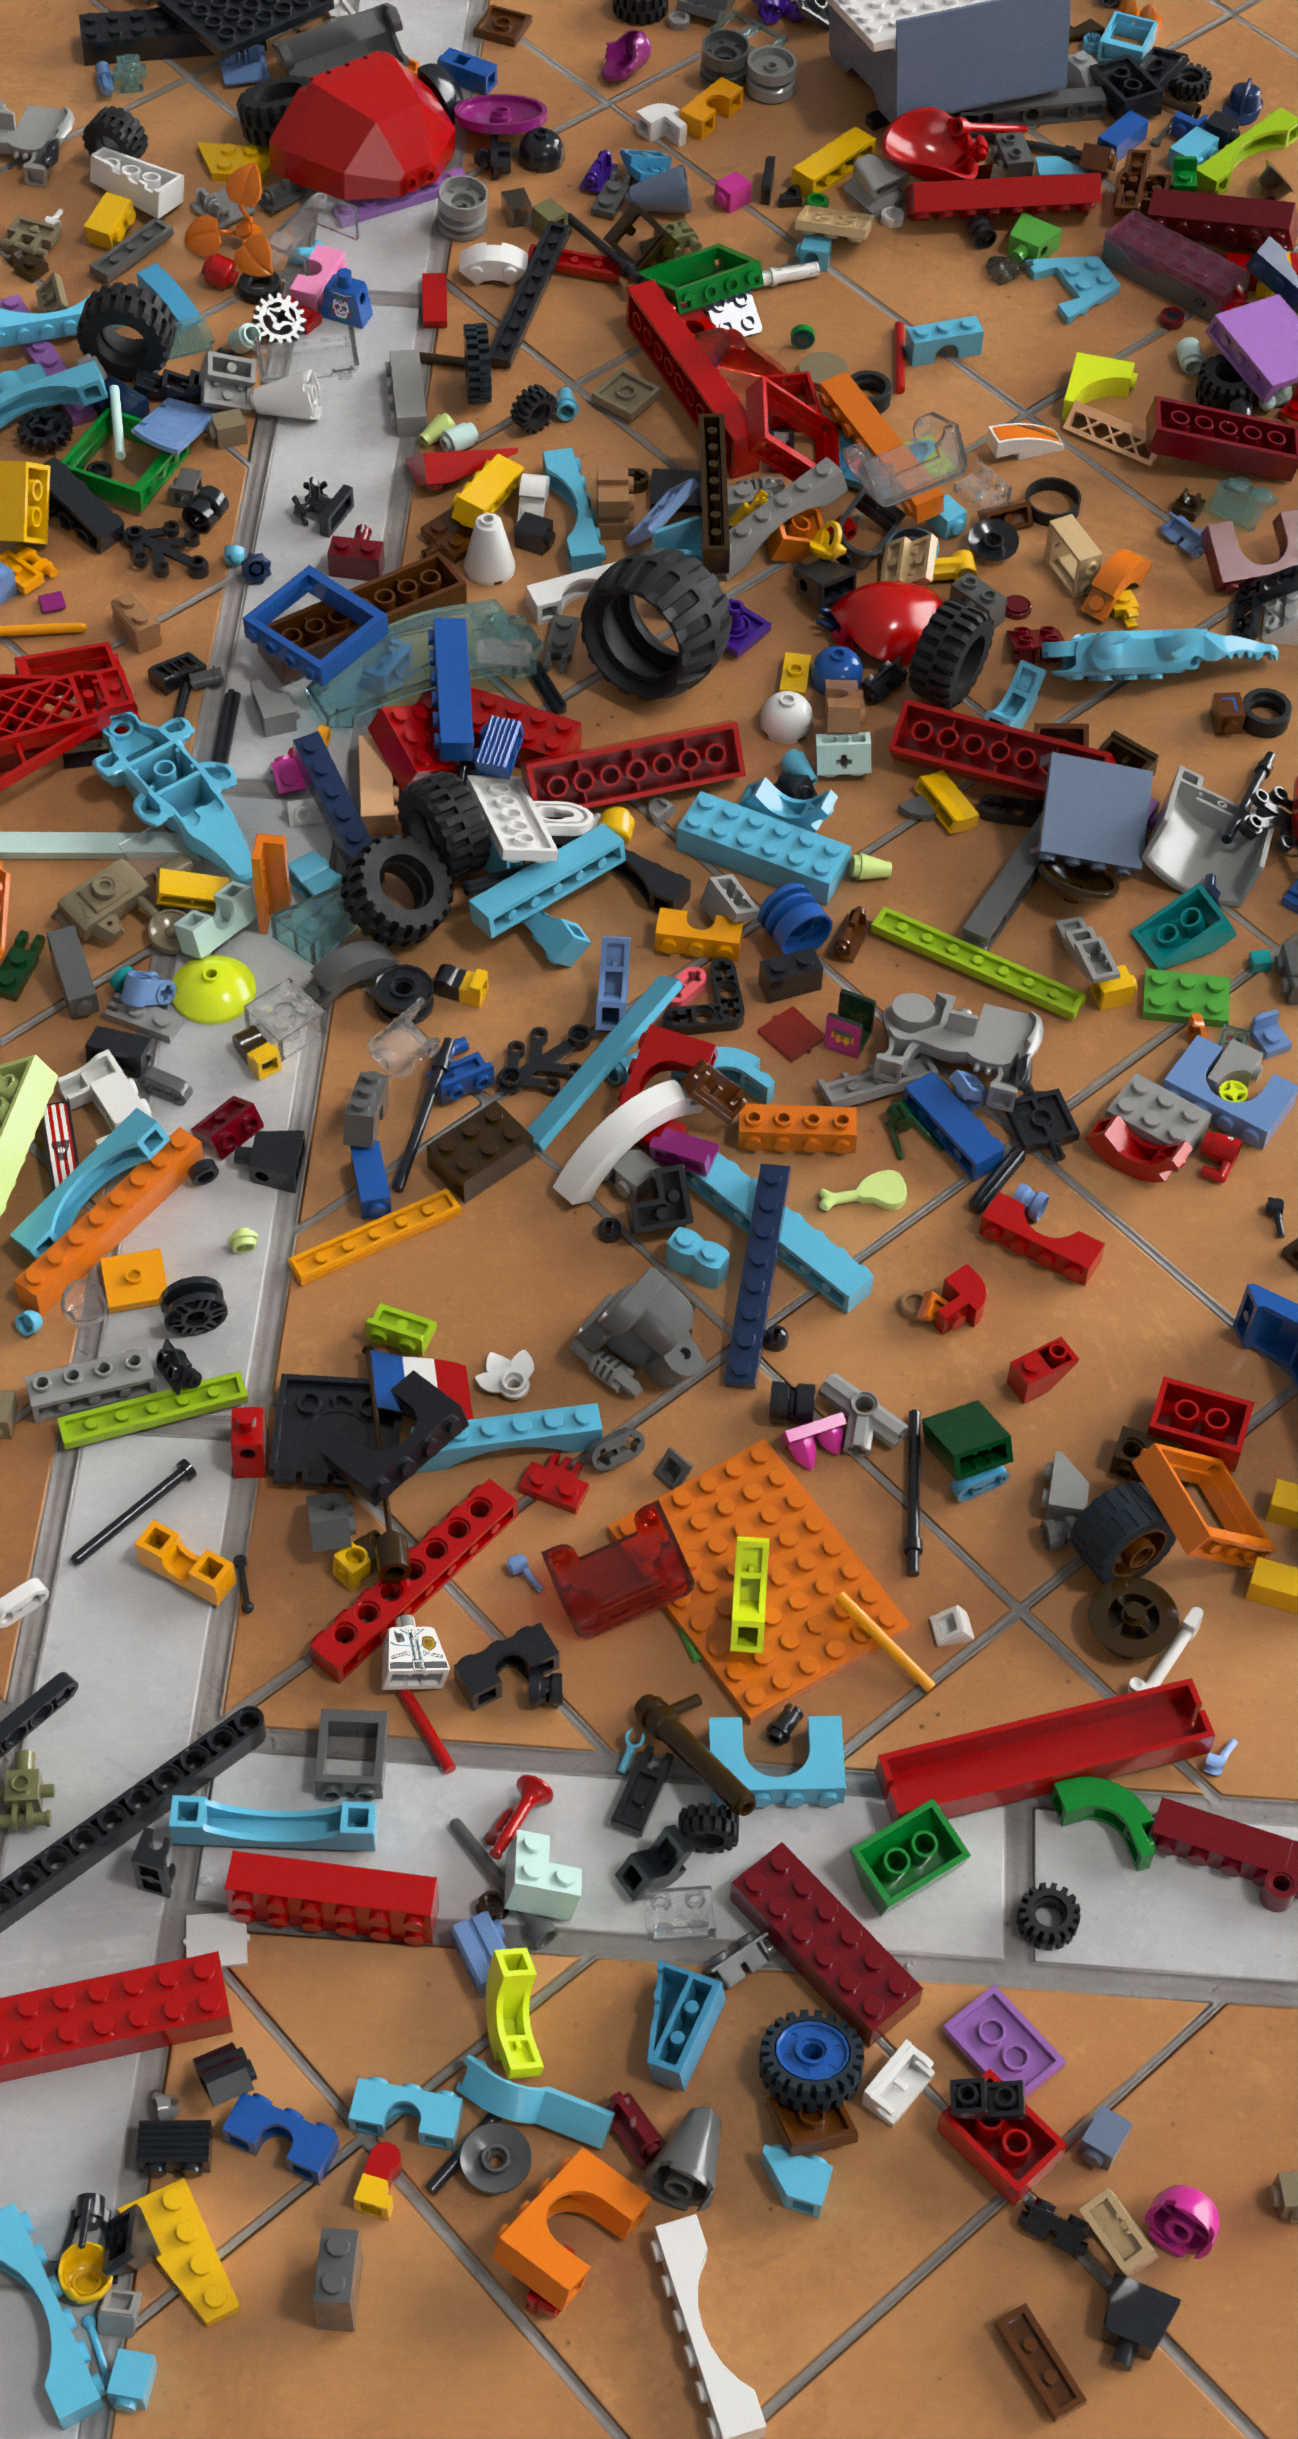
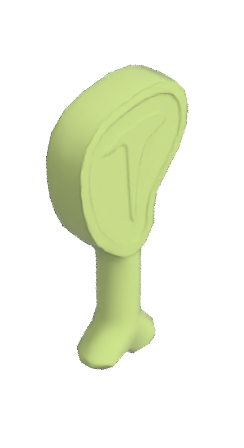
[819,1170,907,1211]

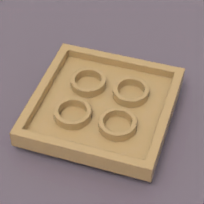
[795,205,875,242]

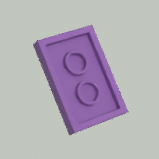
[942,1984,1066,2099]

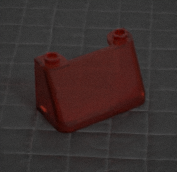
[541,1500,695,1639]

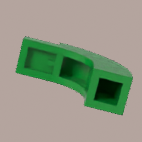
[1050,1777,1156,1872]

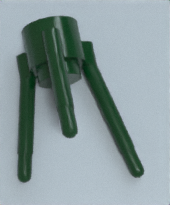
[885,1101,944,1160]

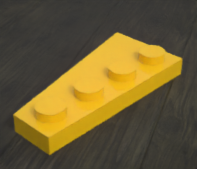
[117,2178,241,2327]

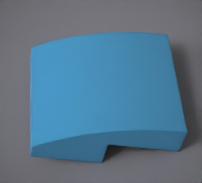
[620,149,672,182]

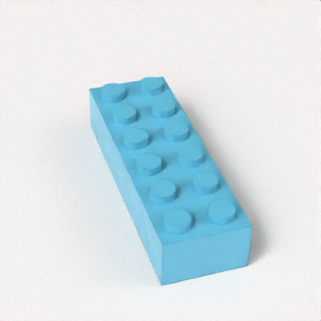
[676,791,852,906]

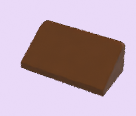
[977,499,1034,530]

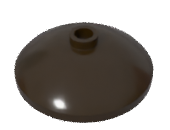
[1038,859,1120,904]

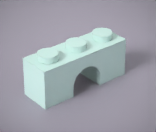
[173,880,257,959]

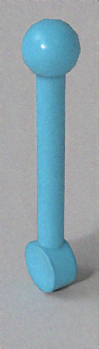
[82,2314,111,2389]

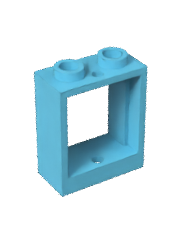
[1096,11,1158,63]

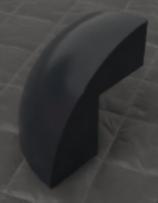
[417,63,464,125]

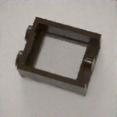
[603,201,680,271]

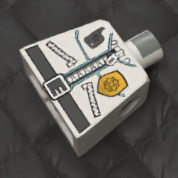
[382,1615,450,1690]

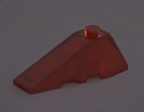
[694,327,788,381]

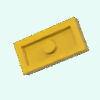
[779,652,812,698]

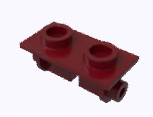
[605,2091,665,2169]

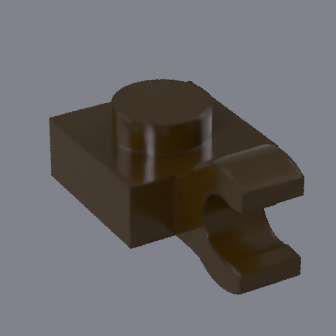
[6,245,49,283]

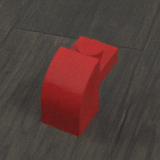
[935,1264,987,1335]

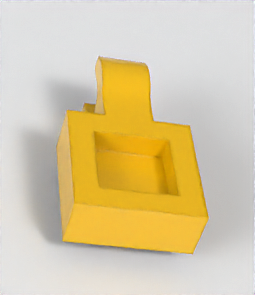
[729,489,769,527]
[1111,589,1139,629]

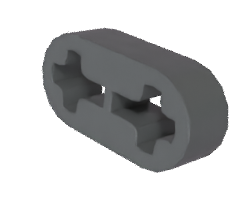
[138,1066,193,1106]
[586,1427,645,1471]

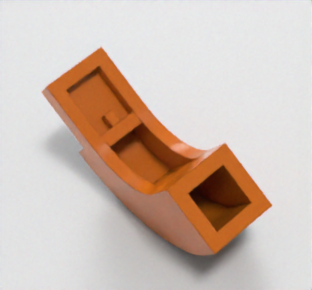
[1080,549,1153,623]

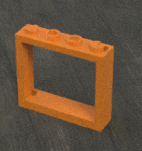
[1132,1443,1276,1569]

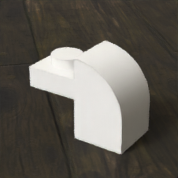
[636,103,687,147]
[517,473,550,523]

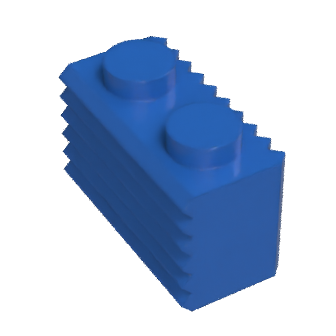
[472,715,525,780]

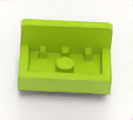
[365,1303,437,1357]

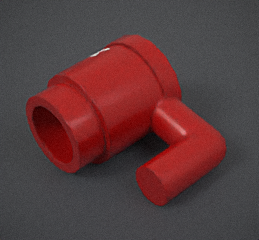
[1200,1131,1243,1183]

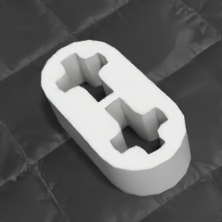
[0,1578,49,1628]

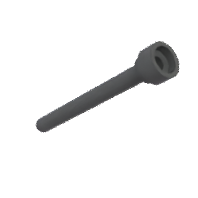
[450,1818,558,1949]

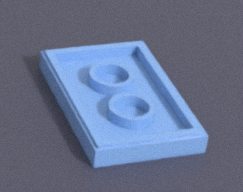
[625,478,700,547]

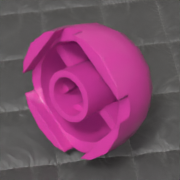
[1144,2185,1220,2259]

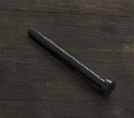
[70,1459,197,1566]

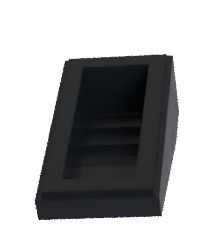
[148,652,207,696]

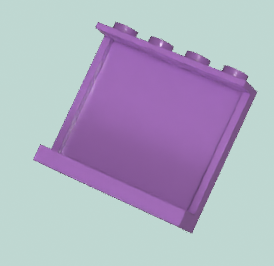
[1205,294,1298,403]

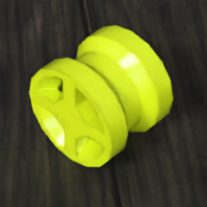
[1218,1080,1248,1102]

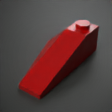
[405,448,518,491]

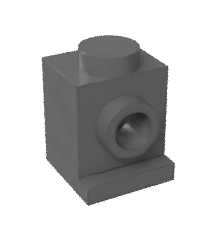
[169,468,203,509]

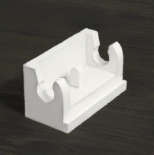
[862,2039,935,2128]

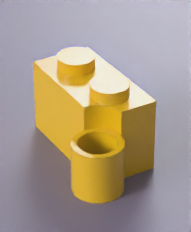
[84,192,136,250]

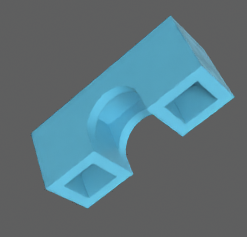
[904,316,984,367]
[348,2077,463,2152]

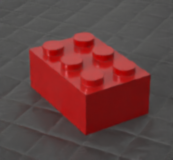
[368,704,459,791]
[1147,1376,1255,1472]
[936,2068,1067,2207]

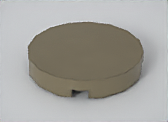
[799,352,848,391]

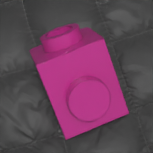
[269,755,306,796]

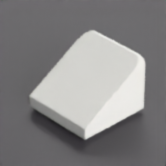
[929,1605,975,1647]

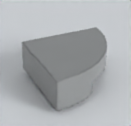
[648,794,676,827]

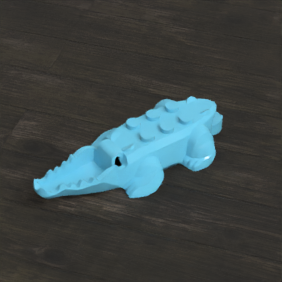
[1042,628,1279,681]
[92,712,253,885]

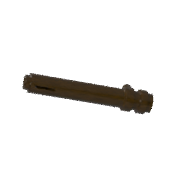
[634,1693,756,1816]

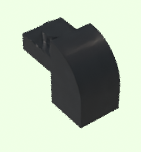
[615,1824,694,1902]

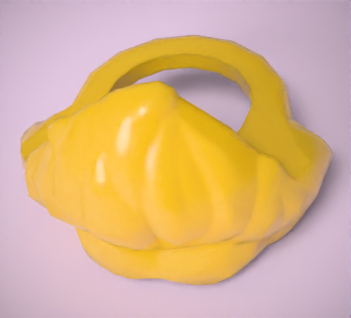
[809,520,846,560]

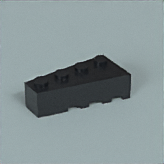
[43,456,125,554]

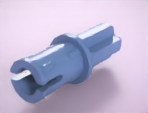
[95,61,115,97]

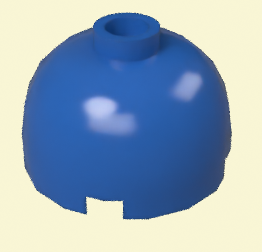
[810,646,863,696]

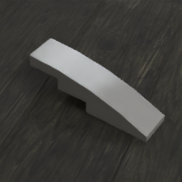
[1055,916,1120,983]

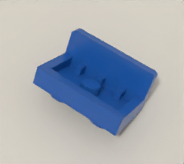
[426,1052,494,1104]

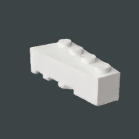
[90,147,184,219]

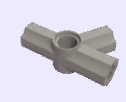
[818,1373,909,1458]

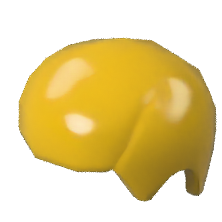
[58,2241,114,2304]

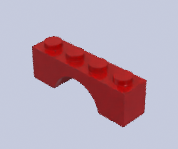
[979,1192,1105,1286]

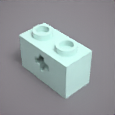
[816,732,872,777]

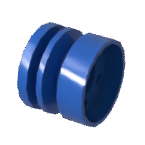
[758,883,832,955]

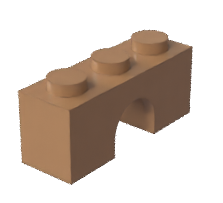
[824,679,865,734]

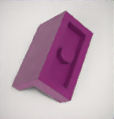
[649,1128,719,1177]

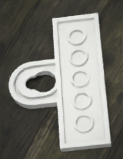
[466,775,593,863]

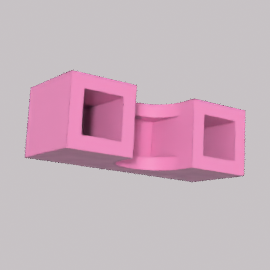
[289,244,347,313]

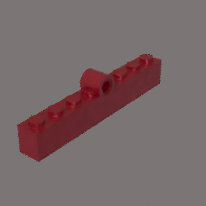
[1151,1797,1298,1913]

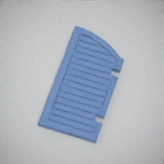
[131,398,220,455]

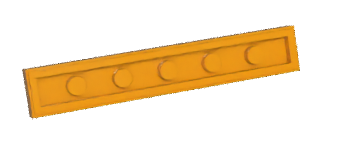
[287,1187,462,1287]

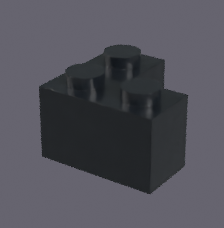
[625,1164,694,1234]

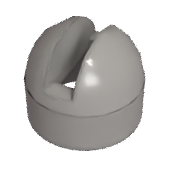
[153,2094,180,2120]

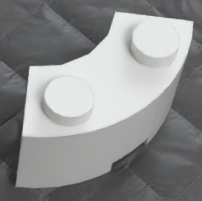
[459,242,528,286]

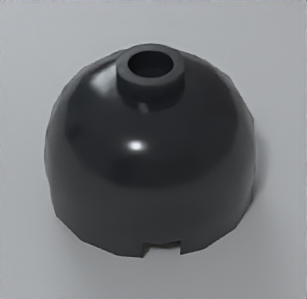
[518,127,565,174]

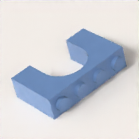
[1163,1035,1298,1150]

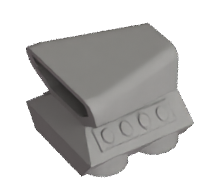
[843,153,910,218]

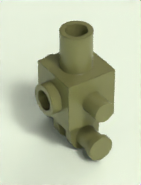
[639,219,702,260]
[0,1750,55,1831]

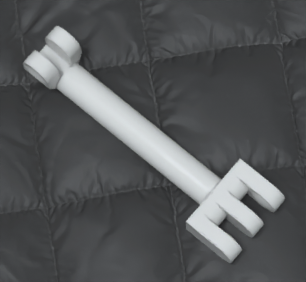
[1127,1607,1203,1693]

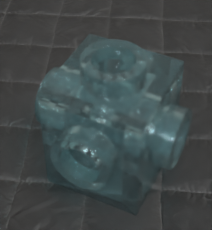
[113,54,147,94]

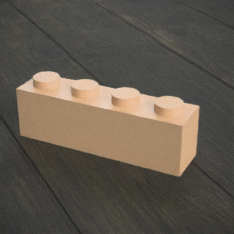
[359,735,399,835]

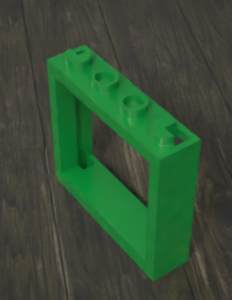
[638,243,764,315]
[60,407,189,513]

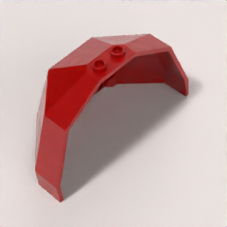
[269,50,455,200]

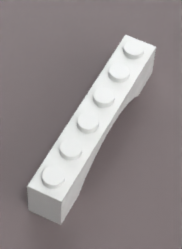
[650,2214,766,2439]

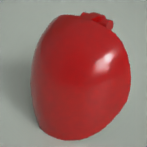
[881,107,988,182]
[831,581,943,665]

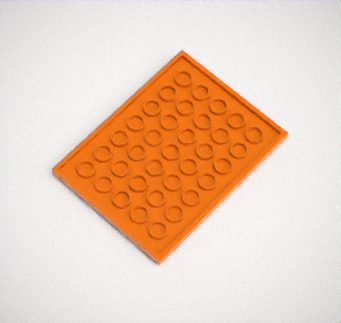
[607,1438,911,1725]

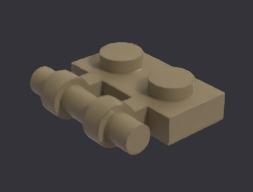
[0,215,62,259]

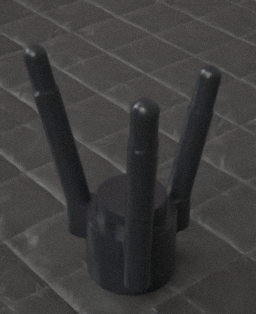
[55,2193,118,2285]

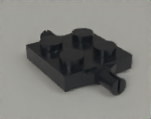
[1005,1083,1080,1162]

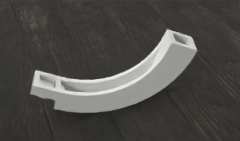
[553,1080,705,1205]

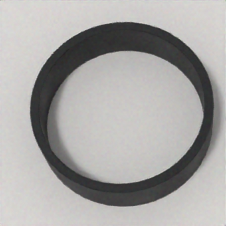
[1025,477,1081,527]

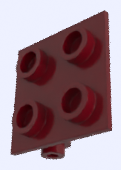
[1007,626,1065,664]

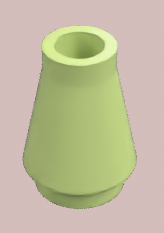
[418,413,456,448]
[850,853,892,880]

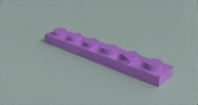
[333,167,468,227]

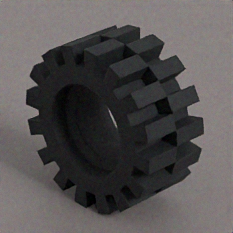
[1168,62,1212,103]
[510,384,558,434]
[678,1803,739,1854]
[1016,1882,1081,1951]

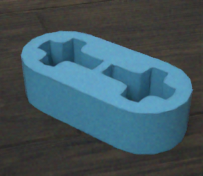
[950,1465,1009,1502]

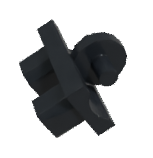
[474,135,511,181]

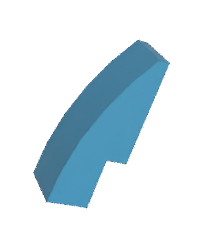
[137,263,203,333]

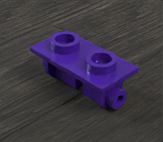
[579,150,618,194]

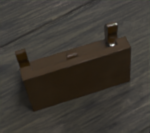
[1098,730,1159,776]

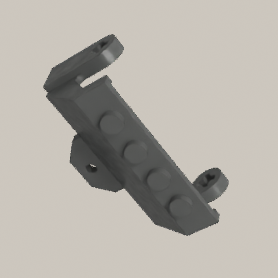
[272,3,410,78]

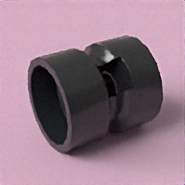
[182,485,229,534]
[769,1381,816,1424]

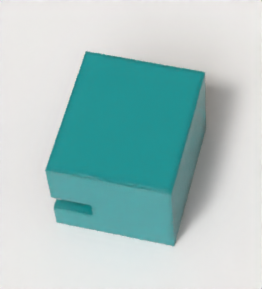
[1247,949,1273,973]

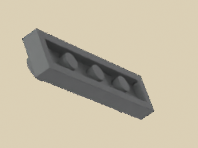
[89,218,174,283]

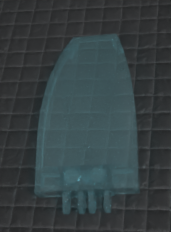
[305,599,544,728]

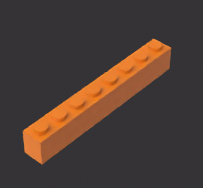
[818,371,944,524]
[14,1127,204,1316]

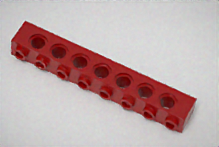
[310,1478,518,1684]

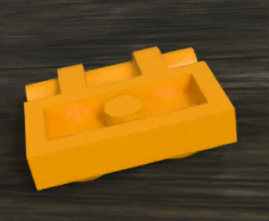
[0,544,58,595]

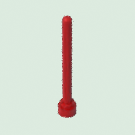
[949,117,1028,137]

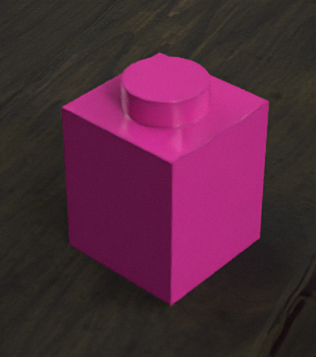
[714,171,752,214]

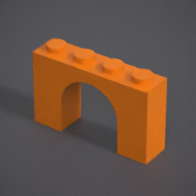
[492,2147,652,2312]

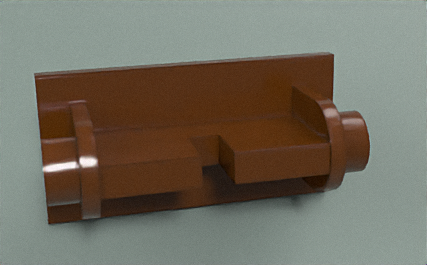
[827,906,873,963]

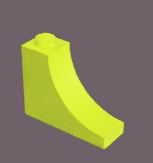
[1061,352,1138,420]

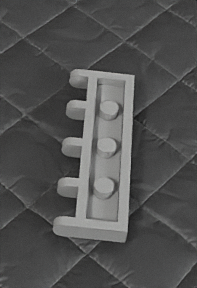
[816,1053,939,1107]

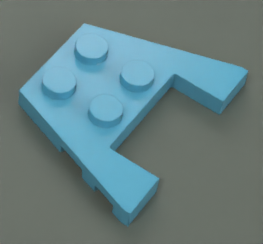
[1023,256,1121,325]

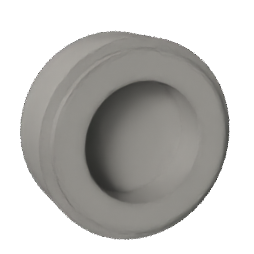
[667,10,690,31]

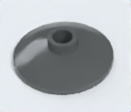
[460,2123,532,2194]

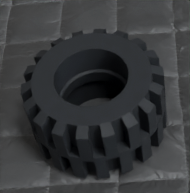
[612,0,668,25]
[82,106,148,159]
[1195,354,1257,411]

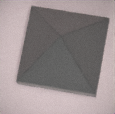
[654,1447,693,1489]

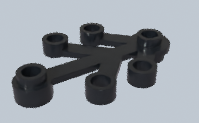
[122,520,209,579]
[1238,786,1298,853]
[496,1024,591,1097]

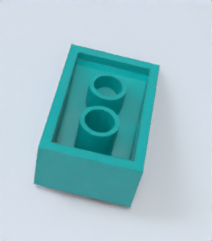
[1130,882,1237,970]

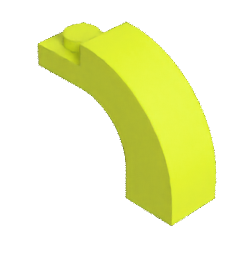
[730,1536,769,1653]
[486,1948,544,2079]

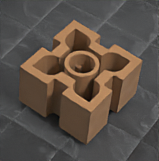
[597,466,634,540]

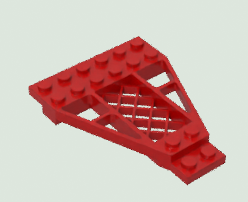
[0,664,137,792]

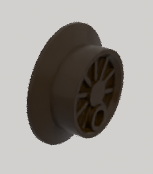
[1088,1577,1179,1659]

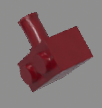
[327,524,385,581]

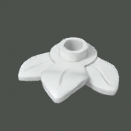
[475,1350,534,1400]

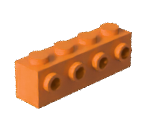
[738,1104,857,1154]

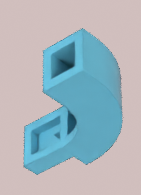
[984,660,1047,729]
[738,777,838,832]
[670,1047,775,1104]

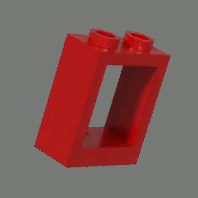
[765,371,822,433]

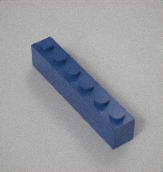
[428,618,474,761]

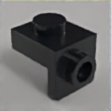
[774,773,818,800]

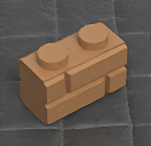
[111,591,162,654]

